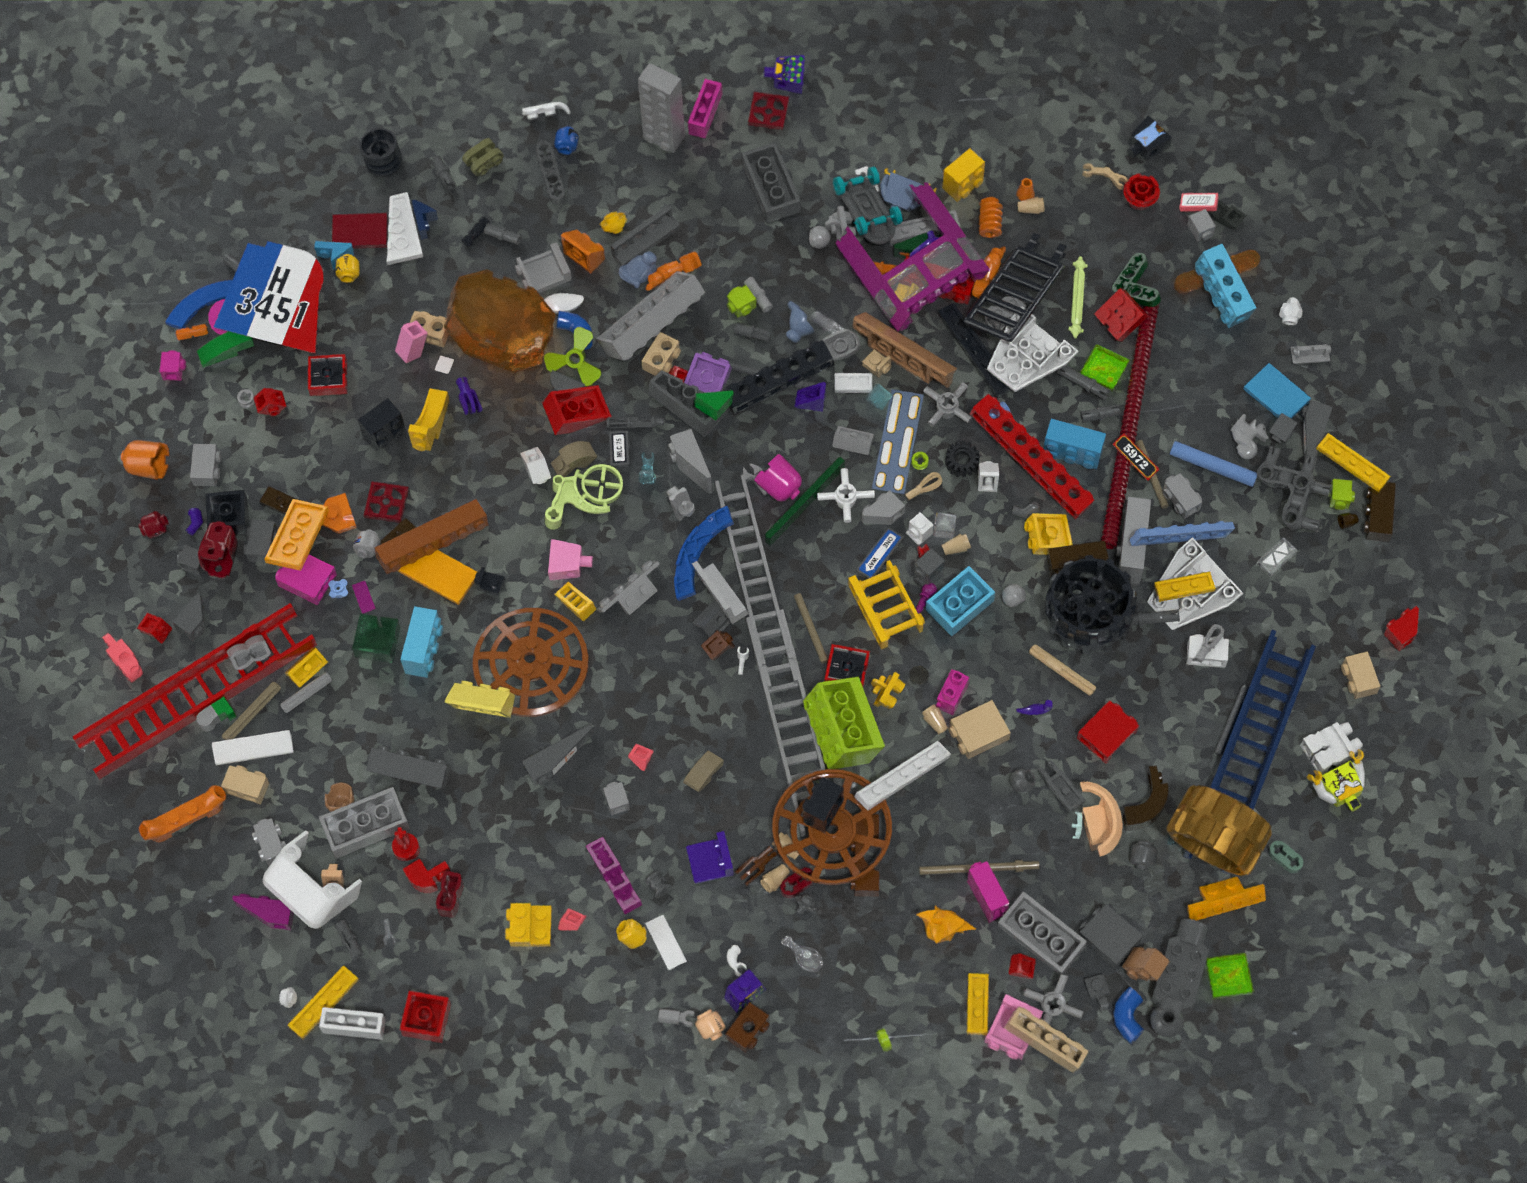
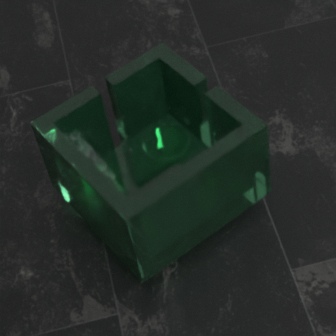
[352,614,401,663]

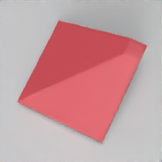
[628,744,654,771]
[558,908,586,931]

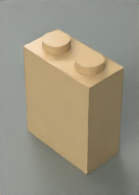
[949,700,1011,759]

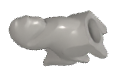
[1231,414,1268,459]

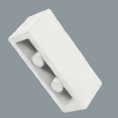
[319,1007,386,1040]

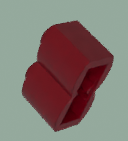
[436,871,464,918]

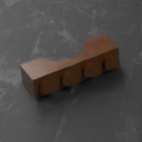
[851,814,879,897]

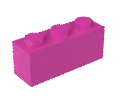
[688,79,722,139]

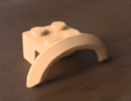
[1080,782,1123,857]

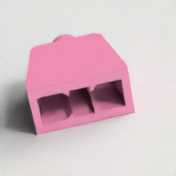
[548,539,593,580]

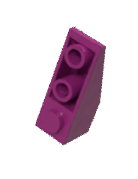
[232,894,294,930]

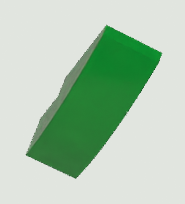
[197,331,254,368]

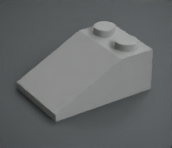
[668,429,712,494]

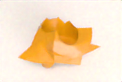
[916,906,976,944]

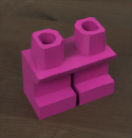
[936,669,969,715]

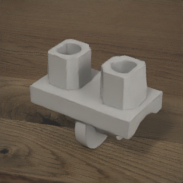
[825,206,856,242]
[667,486,695,522]

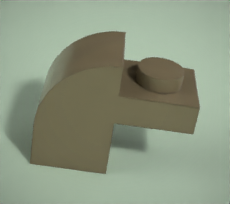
[551,441,597,477]

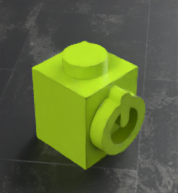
[727,285,756,318]

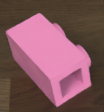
[395,320,428,363]

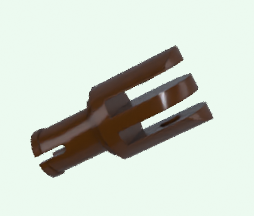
[734,846,777,886]

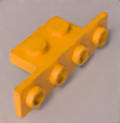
[1187,877,1266,921]

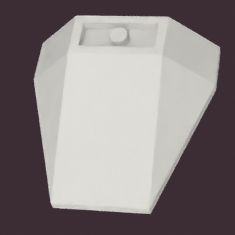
[987,307,1078,392]
[1147,537,1244,630]

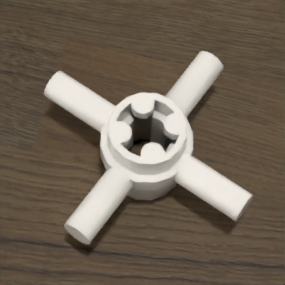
[817,468,875,523]

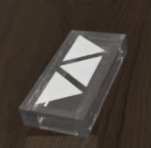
[1257,538,1298,577]

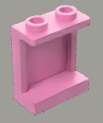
[985,995,1043,1060]

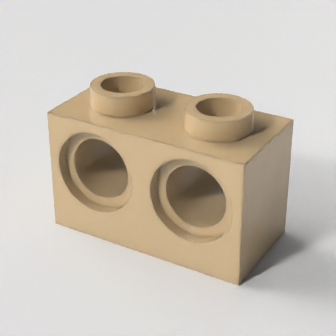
[410,311,451,348]
[642,332,681,376]

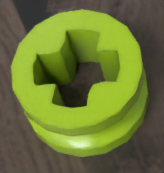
[912,452,929,470]

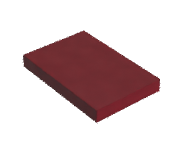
[332,213,388,249]

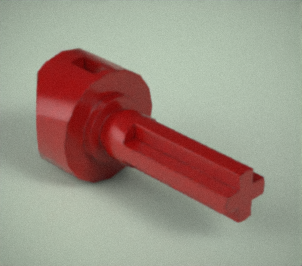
[392,827,420,861]

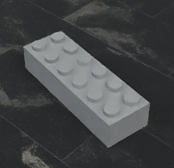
[638,63,685,153]
[596,271,705,361]

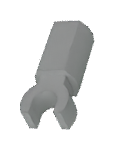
[658,1008,694,1027]

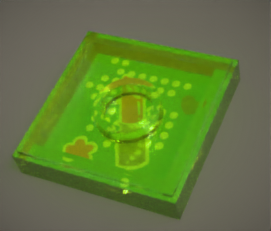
[1080,344,1130,392]
[1206,953,1254,999]

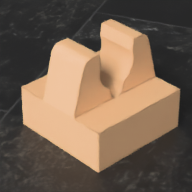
[321,864,344,887]

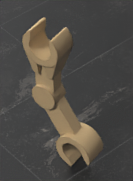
[1083,163,1128,190]

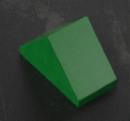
[695,390,733,421]

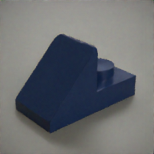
[412,199,438,240]

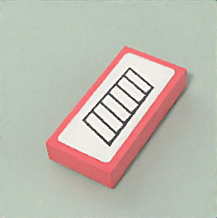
[1180,193,1219,211]

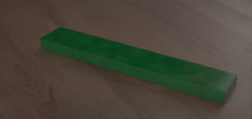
[765,457,845,546]

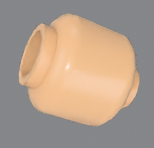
[695,1009,725,1041]

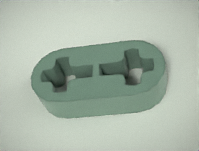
[1268,841,1304,873]

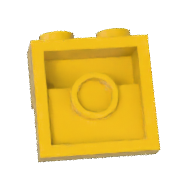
[1024,513,1073,555]
[505,903,552,947]

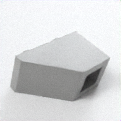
[861,490,905,525]

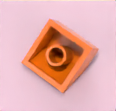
[561,230,605,274]

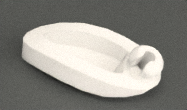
[542,293,584,313]

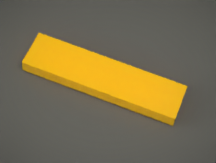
[1316,433,1391,492]
[288,965,359,1039]

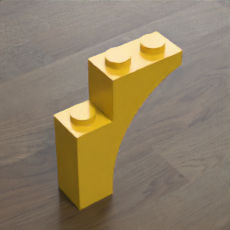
[408,388,449,451]

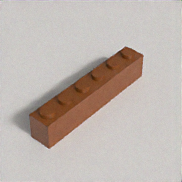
[375,499,488,574]

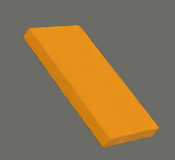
[264,499,329,571]
[397,550,477,605]

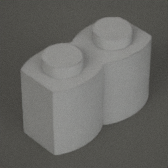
[227,635,271,670]

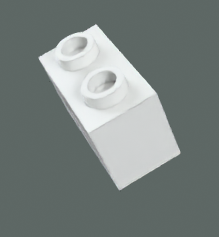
[1186,634,1229,668]

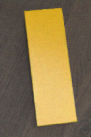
[1154,572,1216,602]
[967,973,989,1035]

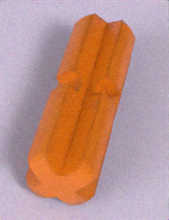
[176,324,208,340]

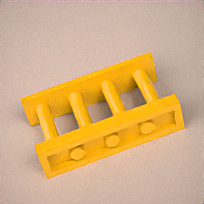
[848,560,925,649]

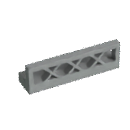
[692,561,749,624]

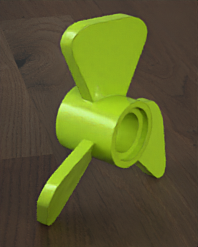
[544,327,601,386]

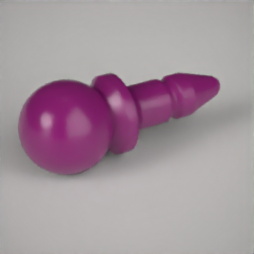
[915,583,937,614]

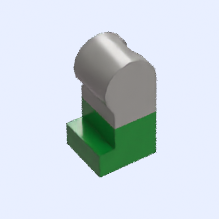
[197,696,237,732]

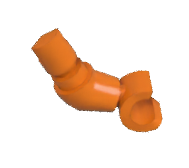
[972,246,1006,298]
[646,252,702,291]

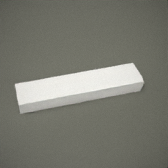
[212,730,294,766]

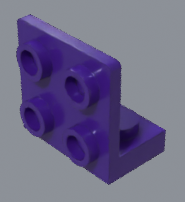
[686,831,734,884]

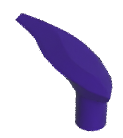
[909,231,939,257]
[1016,700,1053,715]

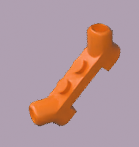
[139,785,227,842]

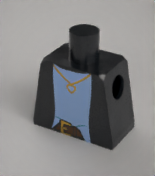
[1127,115,1172,159]

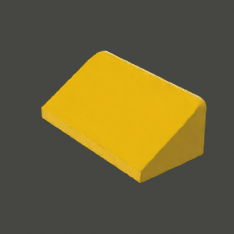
[285,648,328,688]

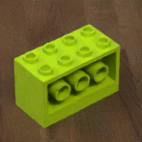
[803,677,885,769]

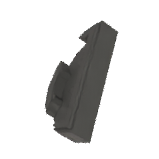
[550,370,585,391]

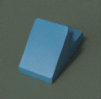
[314,241,354,270]

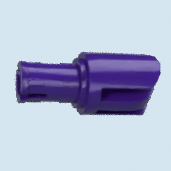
[456,377,483,415]

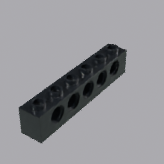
[723,340,835,415]

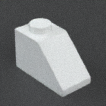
[520,447,551,484]
[978,461,999,492]

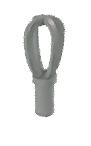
[1195,624,1224,662]

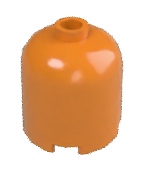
[121,440,169,480]

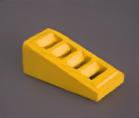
[555,582,596,621]

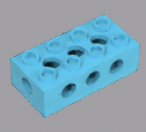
[1195,244,1256,328]

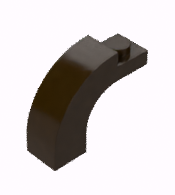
[1122,765,1168,832]

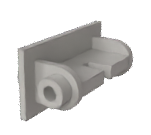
[1291,344,1331,364]

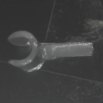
[383,919,396,946]

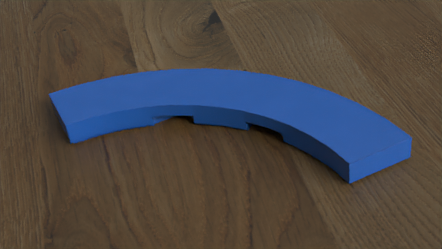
[165,280,233,329]
[674,506,734,601]

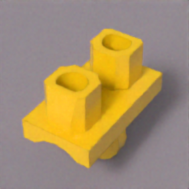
[871,672,905,709]

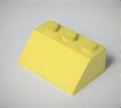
[445,681,515,718]

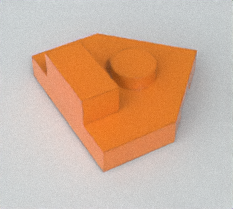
[322,493,357,534]

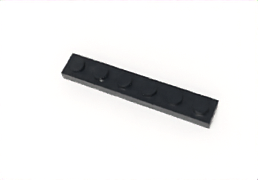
[938,302,1013,398]

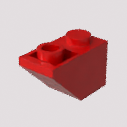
[1384,606,1419,651]

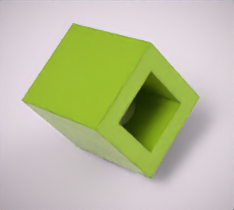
[1329,479,1355,510]

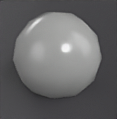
[809,226,830,249]
[1002,584,1026,608]

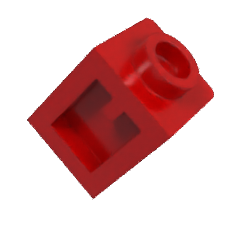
[137,613,172,643]

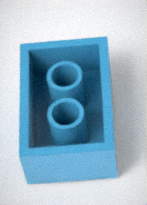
[1043,419,1106,469]

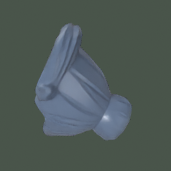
[619,251,657,288]
[786,301,815,343]

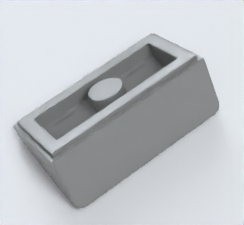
[832,426,874,455]

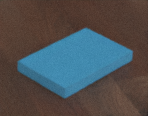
[1244,363,1311,419]

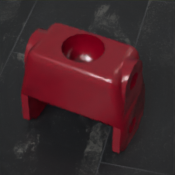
[198,521,238,579]

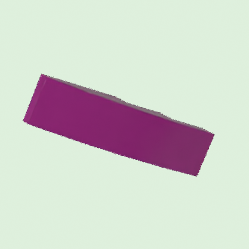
[585,837,642,914]

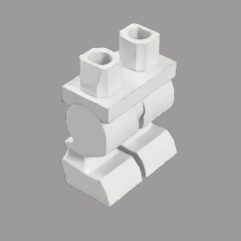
[1300,722,1363,775]

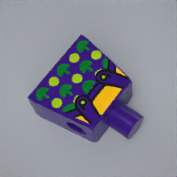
[764,55,805,94]
[724,969,767,1013]

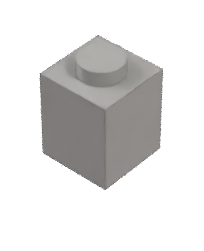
[1187,209,1216,242]
[603,782,630,816]

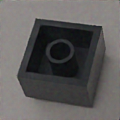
[358,398,406,451]
[206,490,249,535]
[802,777,844,834]

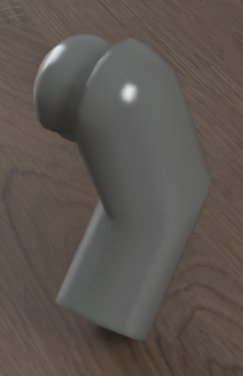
[1012,501,1040,519]

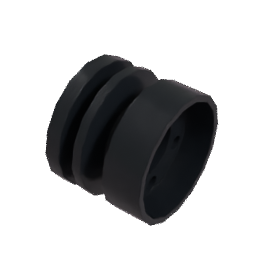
[359,128,402,177]

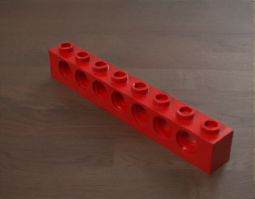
[970,394,1094,520]

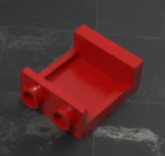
[1077,700,1139,764]

